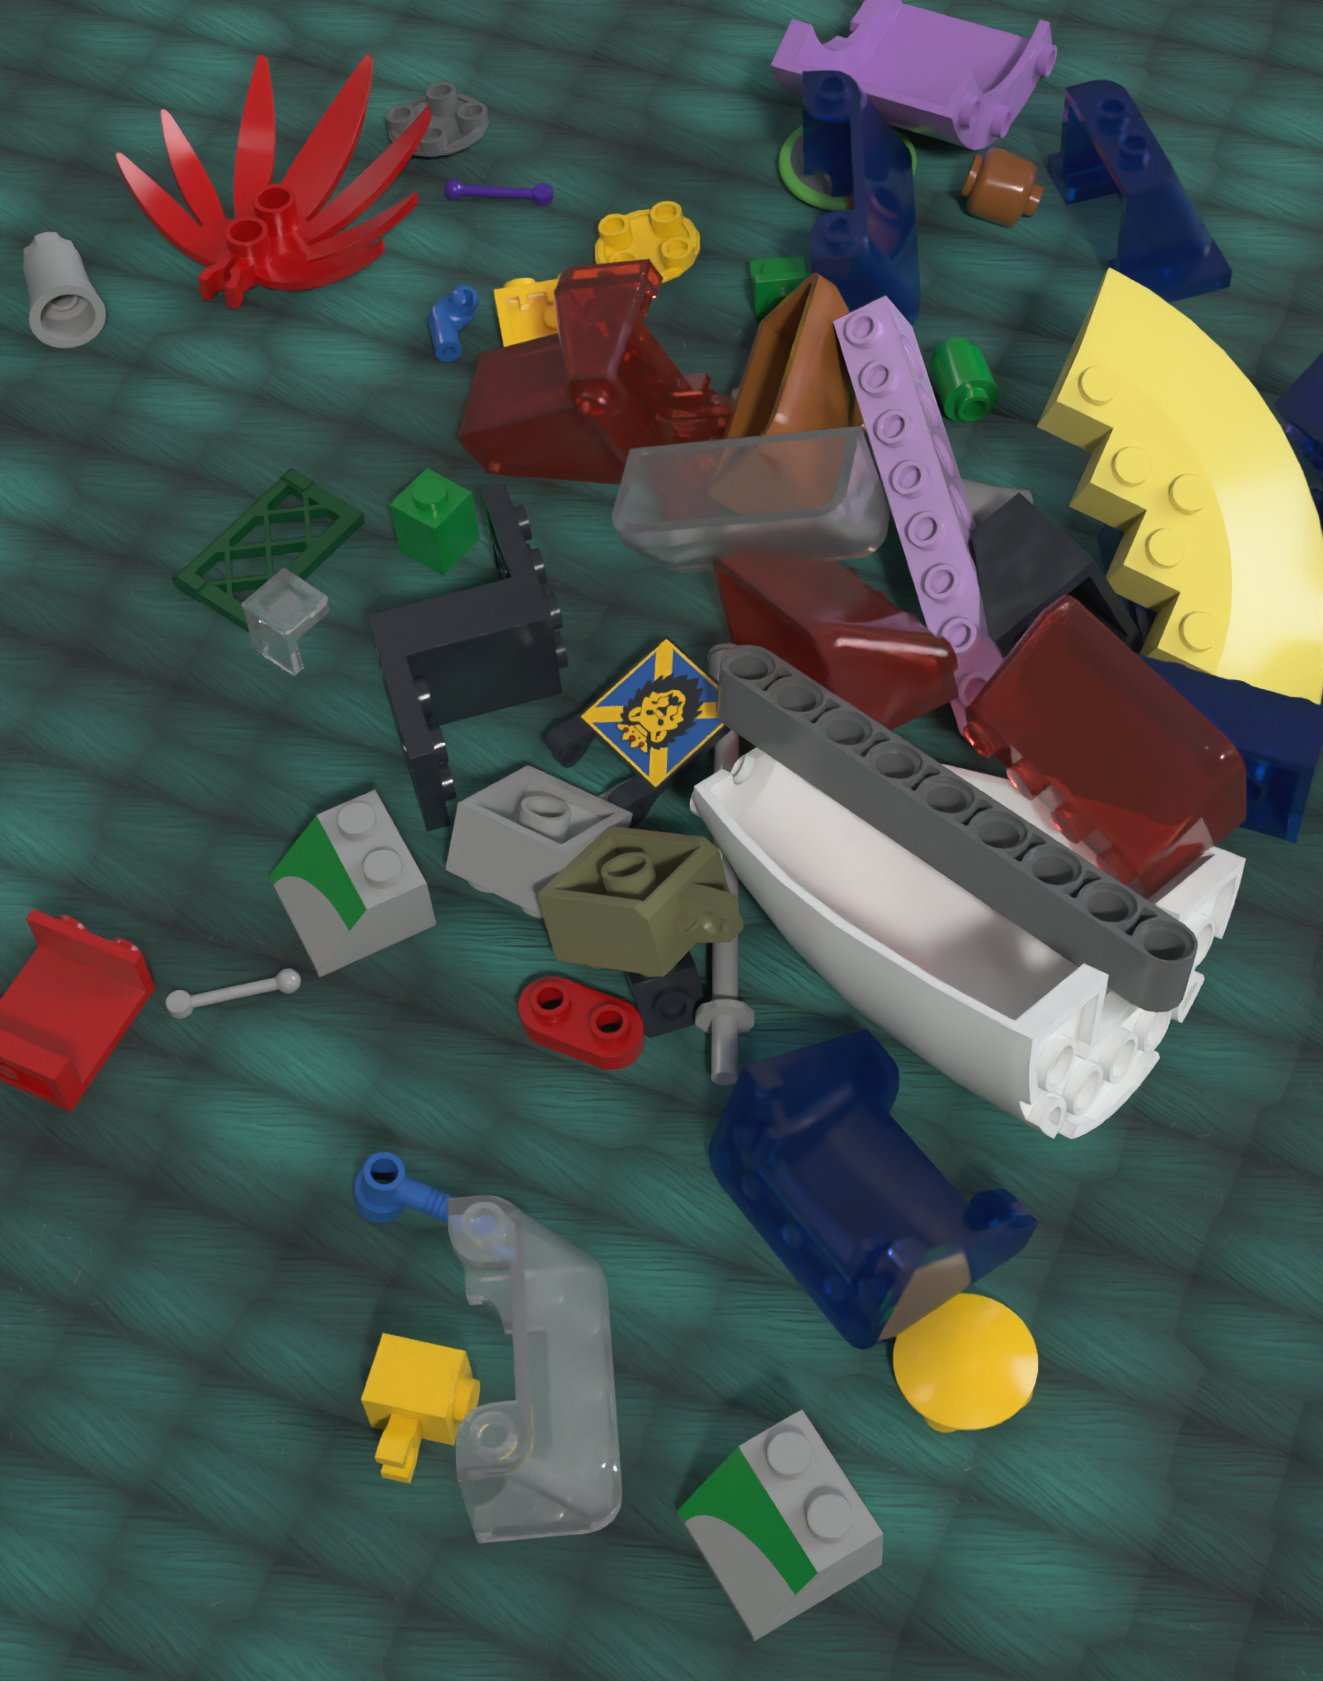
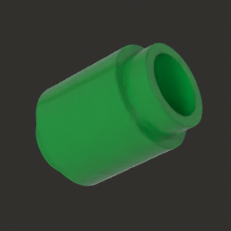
[929,338,999,422]

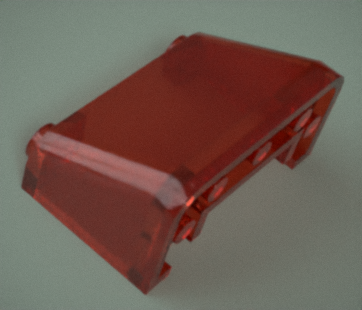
[553,259,739,523]

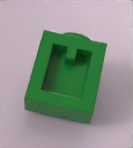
[749,255,809,323]

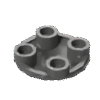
[386,82,489,157]

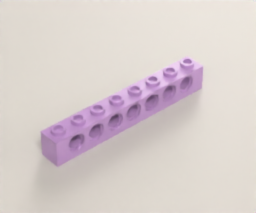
[833,295,1043,756]

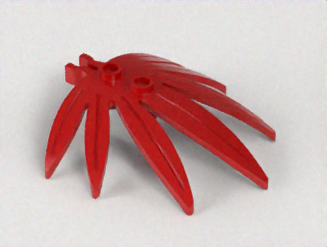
[116,54,431,310]

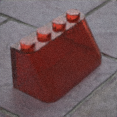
[712,549,959,731]
[963,594,1246,899]

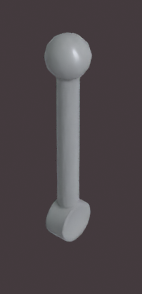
[165,968,301,1019]

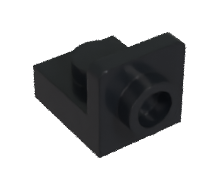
[625,950,705,1038]

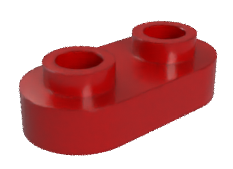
[518,977,645,1070]

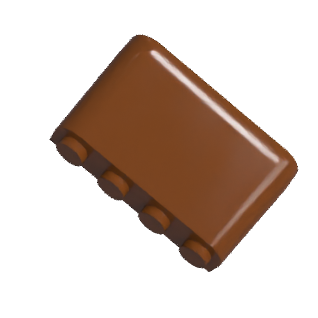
[707,272,866,548]

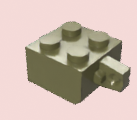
[537,826,744,977]

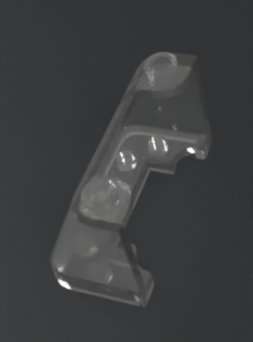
[447,1195,622,1543]

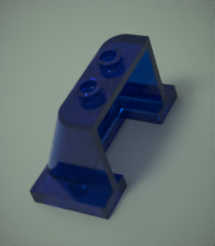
[1047,80,1233,303]

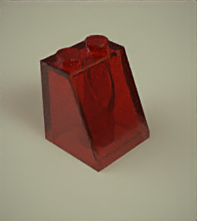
[458,322,651,485]

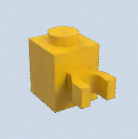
[361,1333,480,1484]

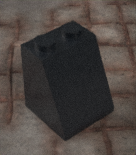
[971,493,1143,717]

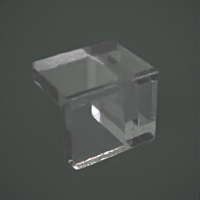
[242,567,330,676]

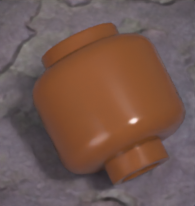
[960,147,1044,228]

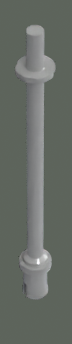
[695,643,754,1085]

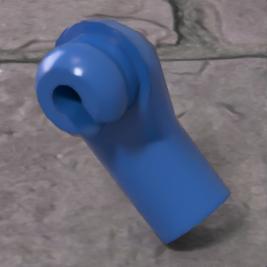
[427,285,479,362]

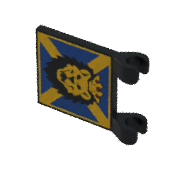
[544,635,731,828]

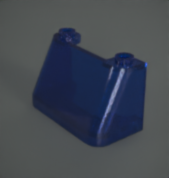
[802,70,921,326]
[709,1029,1039,1350]

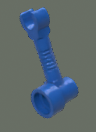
[353,1152,533,1261]

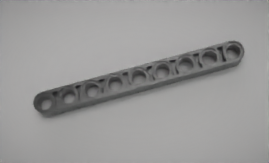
[716,645,1198,1013]

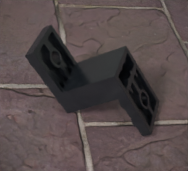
[367,483,568,832]

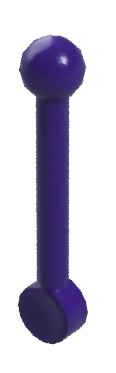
[444,179,554,206]

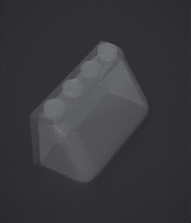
[611,426,891,573]

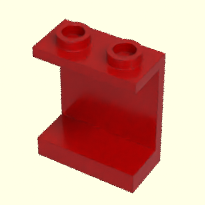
[0,909,155,1112]

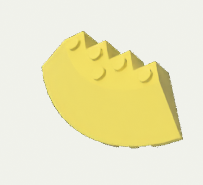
[1037,267,1323,747]

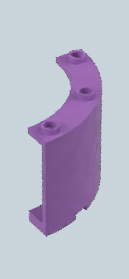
[770,0,1057,150]

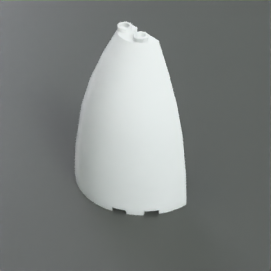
[690,747,1246,1139]

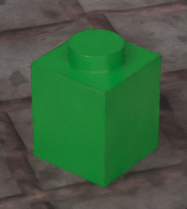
[389,468,480,576]

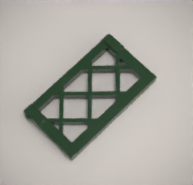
[172,468,365,633]

